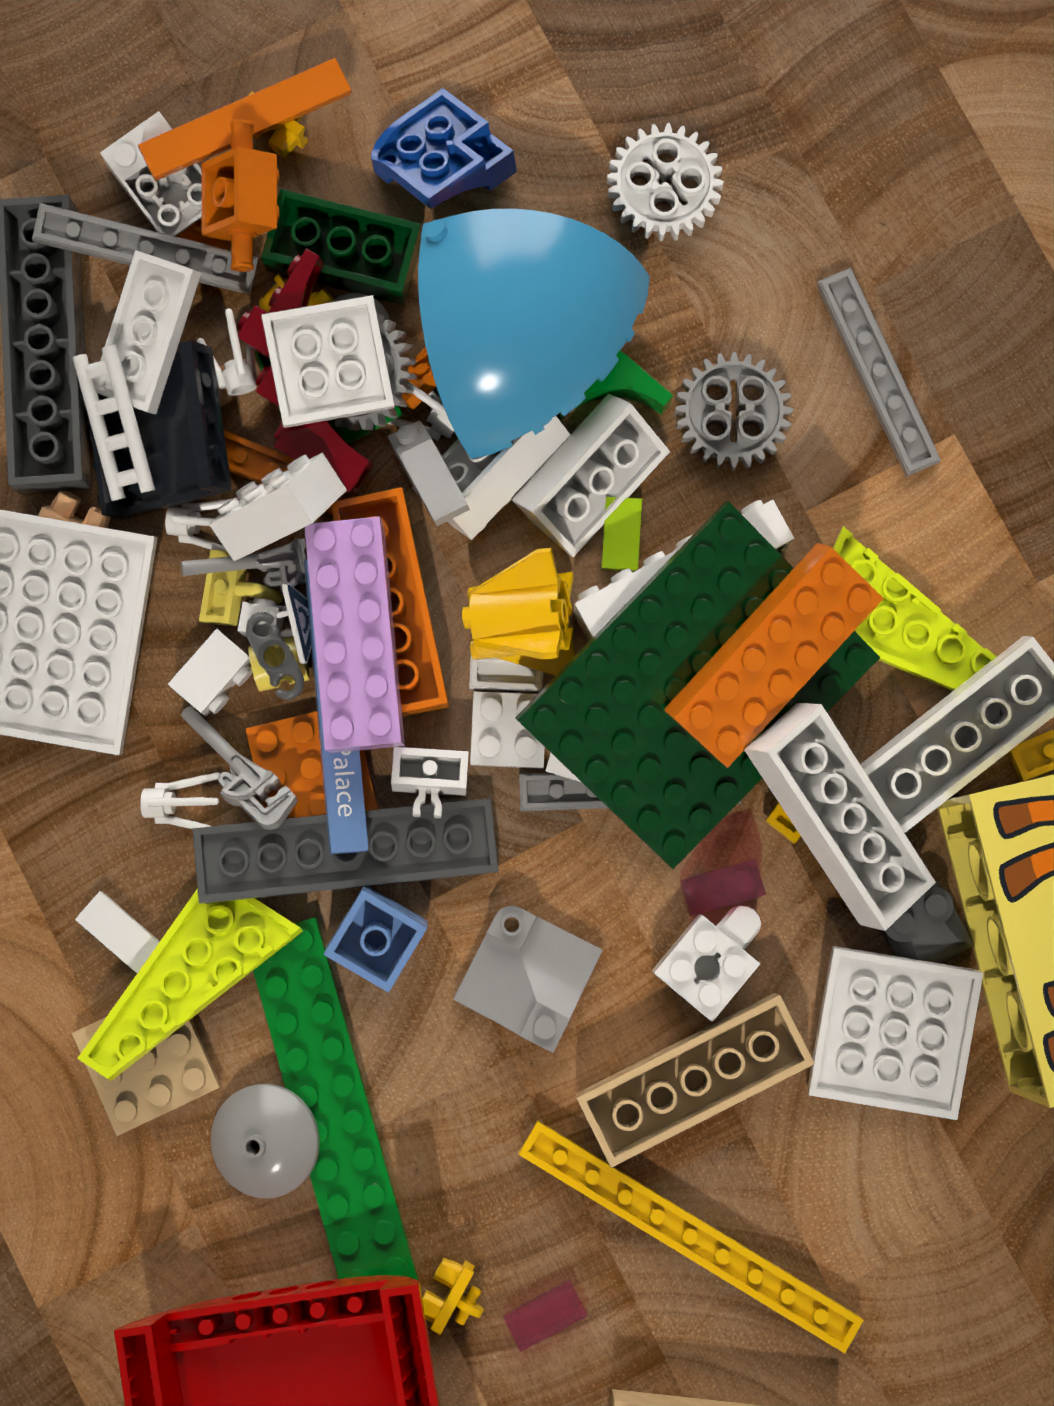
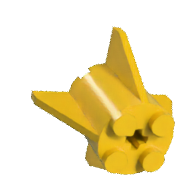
[462,548,576,676]

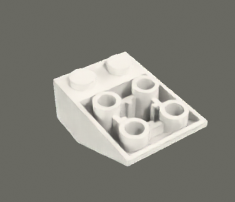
[100,111,202,236]

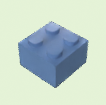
[323,886,428,993]

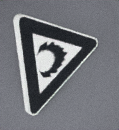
[276,583,311,664]

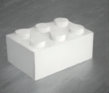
[209,452,347,561]

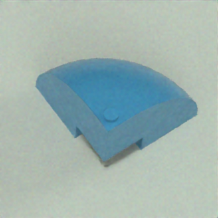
[418,209,650,459]

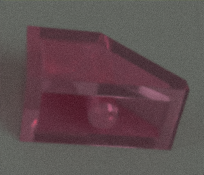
[680,859,766,916]

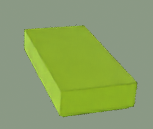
[601,496,642,572]

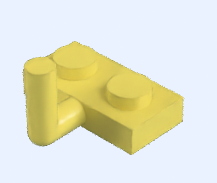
[199,550,283,626]

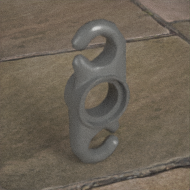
[246,612,304,700]

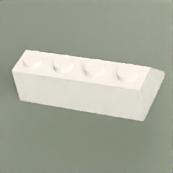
[511,394,670,557]
[412,416,570,540]

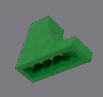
[556,350,673,421]

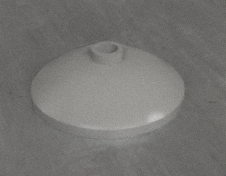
[211,1084,320,1198]

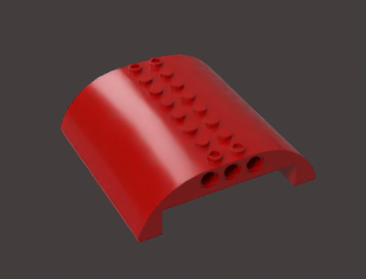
[114,1275,440,1406]

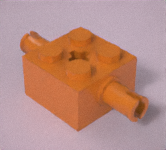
[201,119,279,272]

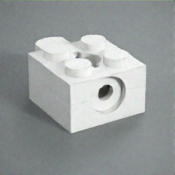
[652,906,761,1022]

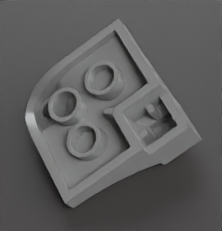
[453,906,603,1053]

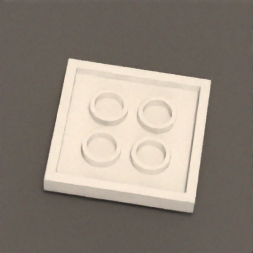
[262,295,395,428]

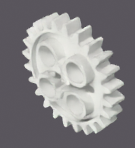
[607,123,724,241]

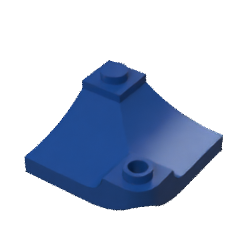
[371,88,517,209]

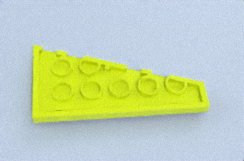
[833,526,996,691]
[77,888,303,1081]

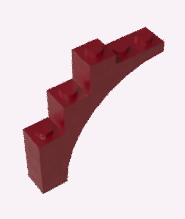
[237,248,373,496]

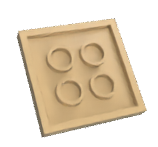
[71,1017,222,1136]

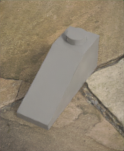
[388,420,470,526]

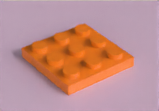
[245,711,378,819]

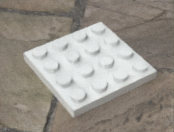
[807,946,983,1120]

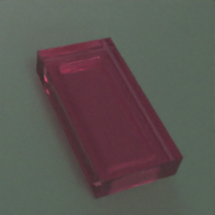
[503,1279,588,1352]

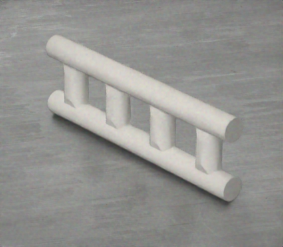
[72,345,155,501]

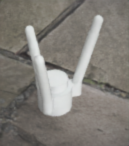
[197,309,257,396]
[387,382,454,441]
[165,498,238,551]
[141,772,221,829]

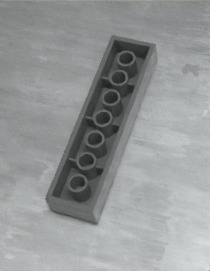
[0,195,92,494]

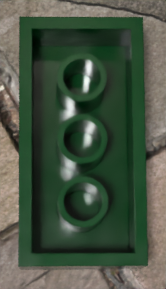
[261,189,422,306]

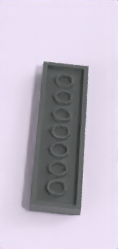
[192,798,499,904]

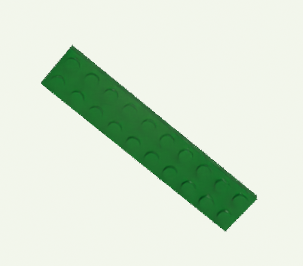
[253,917,419,1281]

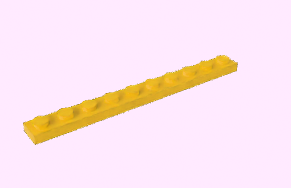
[518,1120,864,1354]

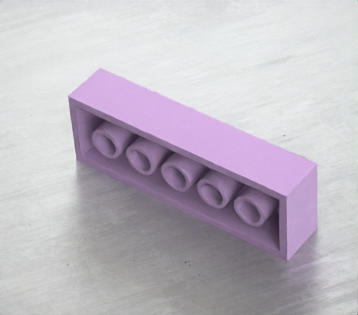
[305,516,405,753]

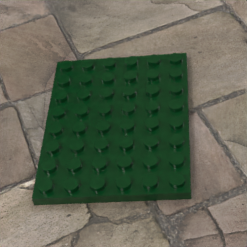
[515,501,881,869]

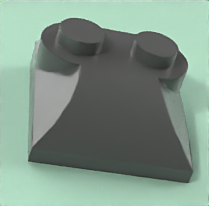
[880,880,974,964]

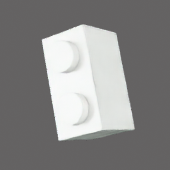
[168,629,253,716]

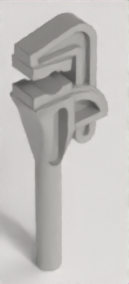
[180,538,307,594]
[181,706,298,830]

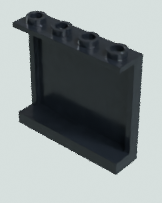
[89,340,232,520]

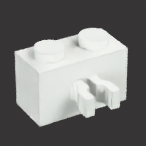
[391,747,469,818]

